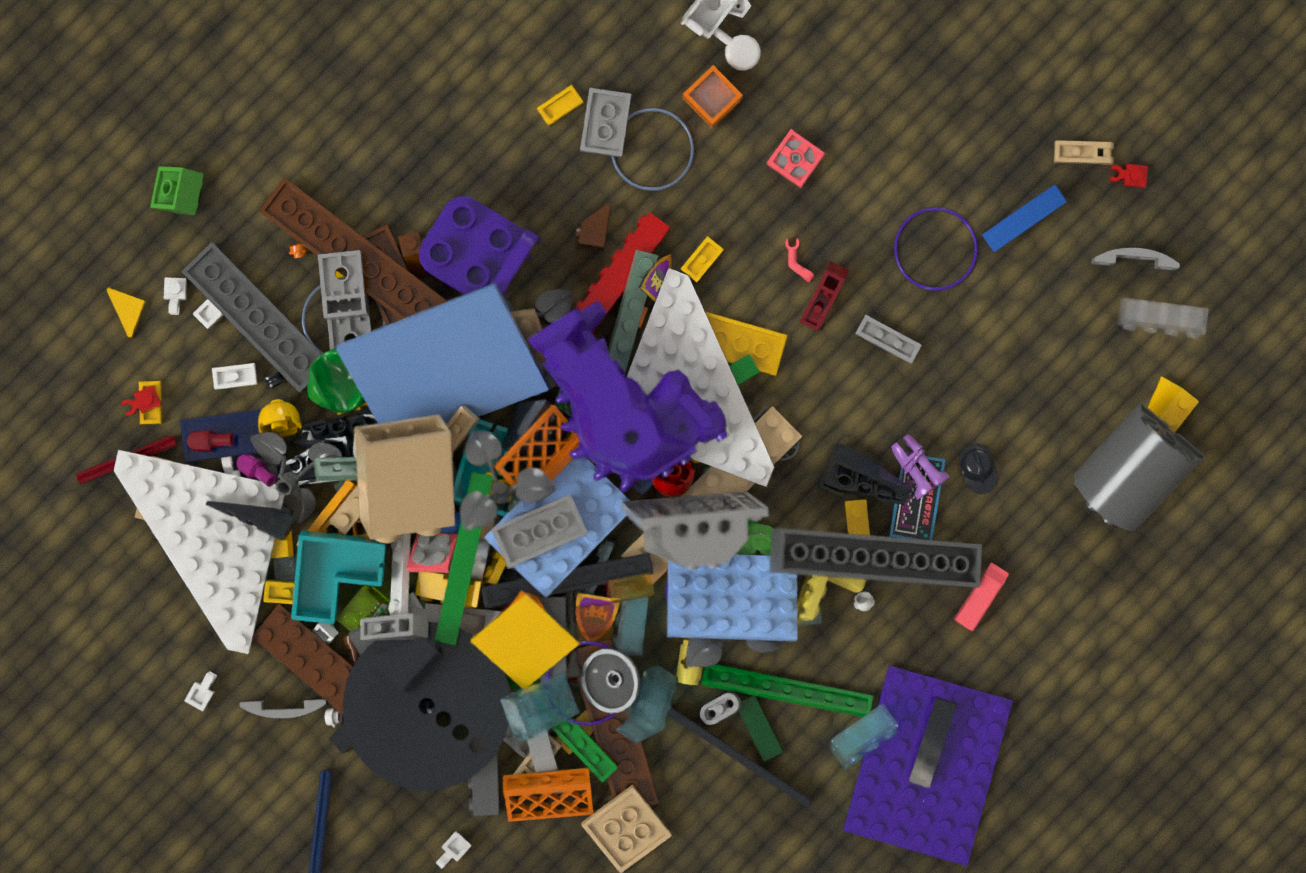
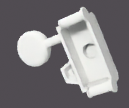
[680,0,761,71]

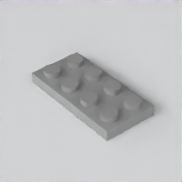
[491,494,588,569]

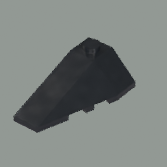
[294,408,378,448]
[277,436,355,485]
[818,442,912,505]
[205,501,297,541]

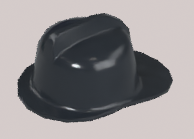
[959,444,998,494]

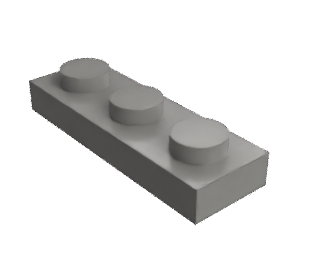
[855,315,922,364]

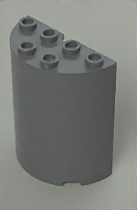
[1073,401,1206,532]

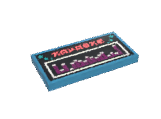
[889,453,945,541]

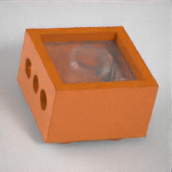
[682,65,743,128]

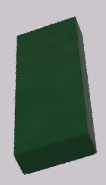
[739,695,783,762]

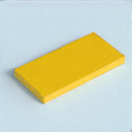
[706,312,788,376]

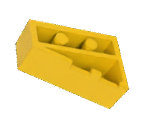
[415,572,484,609]

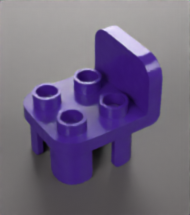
[419,196,541,298]

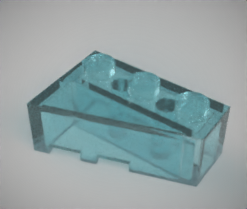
[613,588,649,656]
[617,665,677,743]
[830,704,898,770]

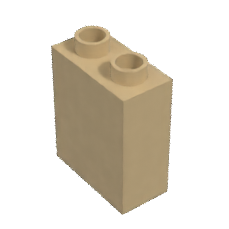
[354,415,455,543]

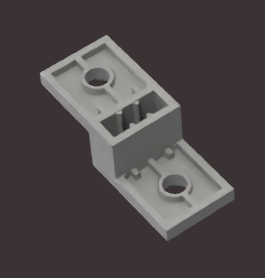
[318,250,372,350]

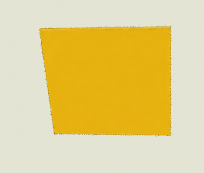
[471,594,579,690]

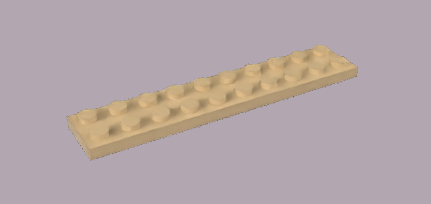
[621,406,802,586]

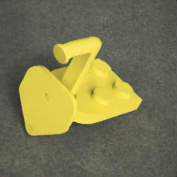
[797,575,866,623]

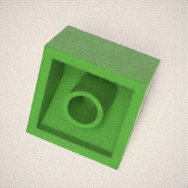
[150,166,203,215]

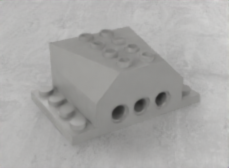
[622,491,768,569]

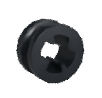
[263,372,284,390]

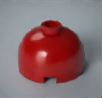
[652,461,695,497]

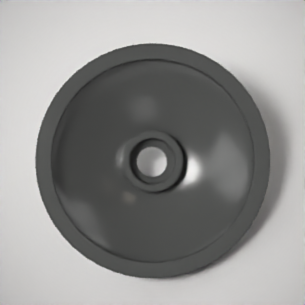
[581,648,640,713]

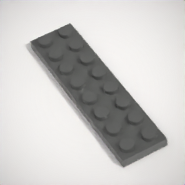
[181,242,321,393]

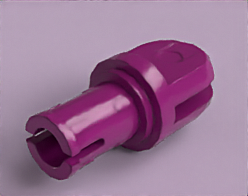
[237,453,277,487]

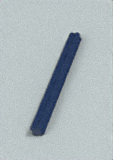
[309,770,332,873]

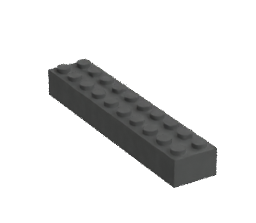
[769,529,982,588]

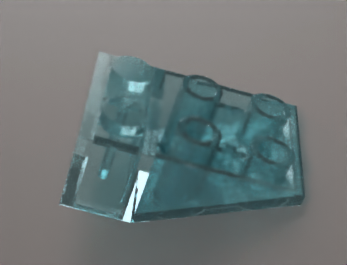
[500,673,579,740]

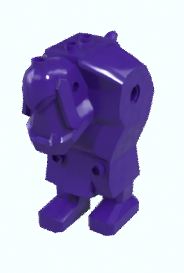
[529,301,729,492]

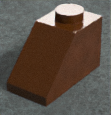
[575,205,611,249]
[398,231,431,278]

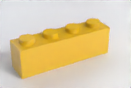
[1148,376,1199,433]

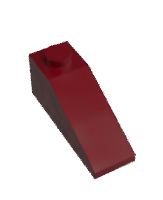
[799,261,849,332]

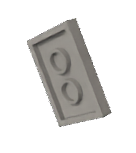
[580,88,632,158]

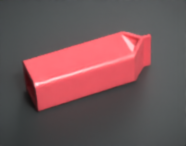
[953,562,1009,631]

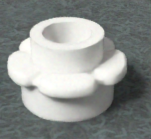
[854,592,875,611]
[325,707,342,728]

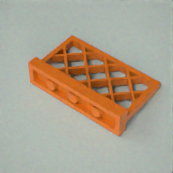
[494,405,580,504]
[503,768,593,822]

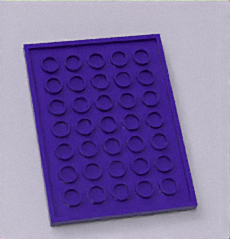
[843,666,1013,866]

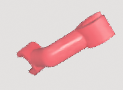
[785,239,814,283]

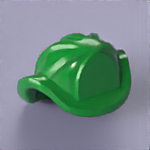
[307,348,366,413]

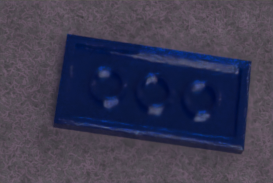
[180,409,262,463]

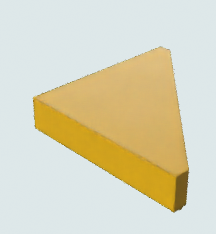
[107,288,146,338]

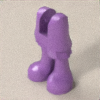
[891,434,950,500]

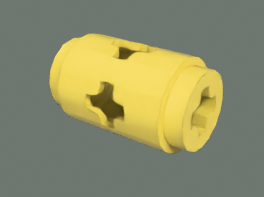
[676,639,703,685]

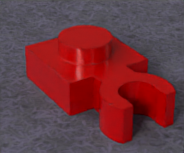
[1109,164,1148,188]
[121,385,162,416]

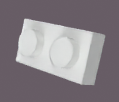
[212,363,258,390]

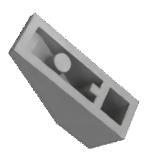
[360,613,428,641]

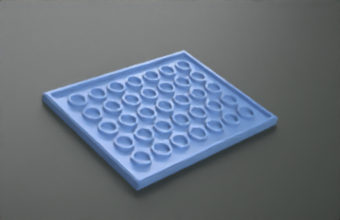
[336,284,549,425]

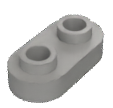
[700,693,741,725]

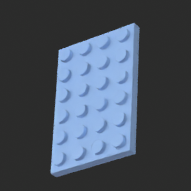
[484,457,630,598]
[667,555,797,641]

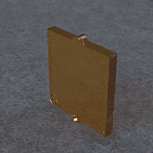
[575,603,613,642]

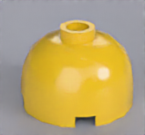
[258,399,302,437]

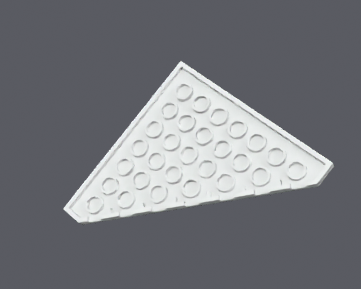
[627,268,774,487]
[114,450,285,654]

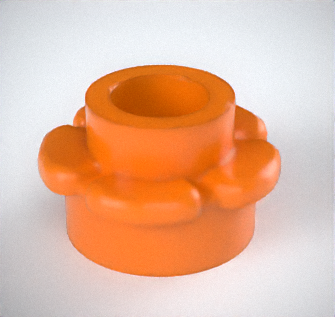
[289,243,309,258]

